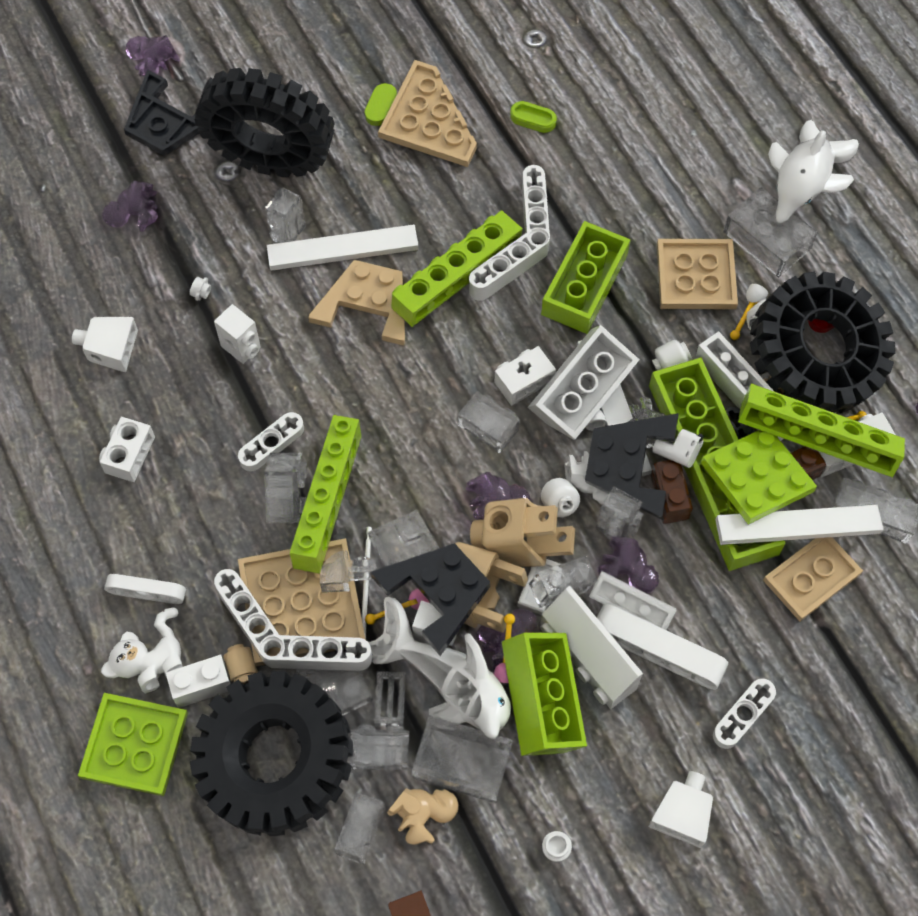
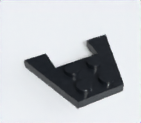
[124,69,199,156]
[585,413,679,520]
[370,543,490,656]

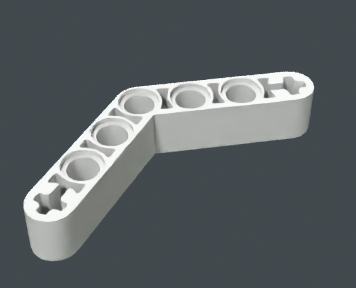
[469,165,550,301]
[214,569,372,671]

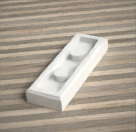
[589,571,676,630]

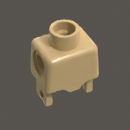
[470,498,575,567]
[455,542,528,633]

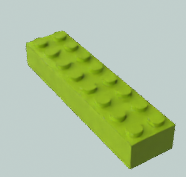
[649,357,786,571]

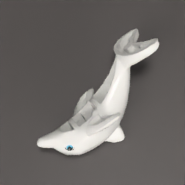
[768,120,859,223]
[368,597,511,739]

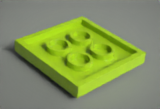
[701,430,817,525]
[78,693,188,796]

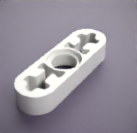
[238,412,304,471]
[104,574,186,604]
[713,679,776,749]

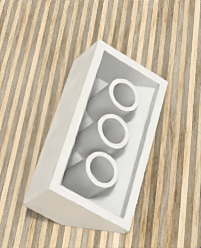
[528,325,640,440]
[540,586,643,709]

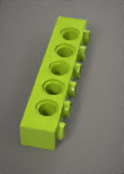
[391,210,523,327]
[738,383,905,478]
[290,415,361,574]

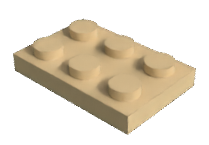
[763,537,863,622]

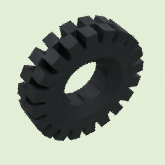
[194,68,335,177]
[750,271,895,413]
[190,671,353,836]

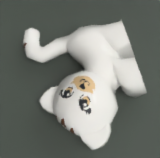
[101,607,183,694]

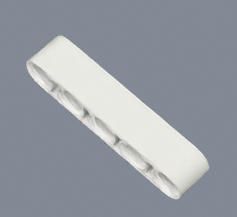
[597,604,728,690]

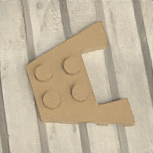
[308,260,405,346]

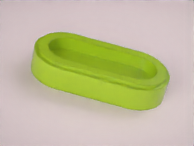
[365,83,397,126]
[510,101,557,133]

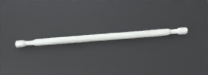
[359,527,372,653]

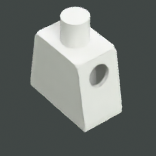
[72,317,138,372]
[648,771,713,848]

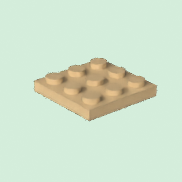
[657,239,738,309]

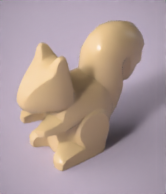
[387,788,459,845]

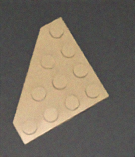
[378,60,477,167]

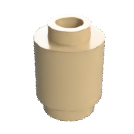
[223,644,258,684]

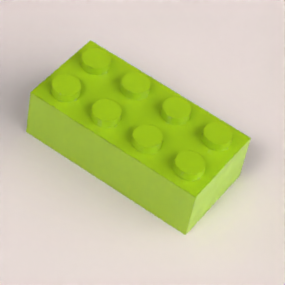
[541,221,631,334]
[502,633,587,756]

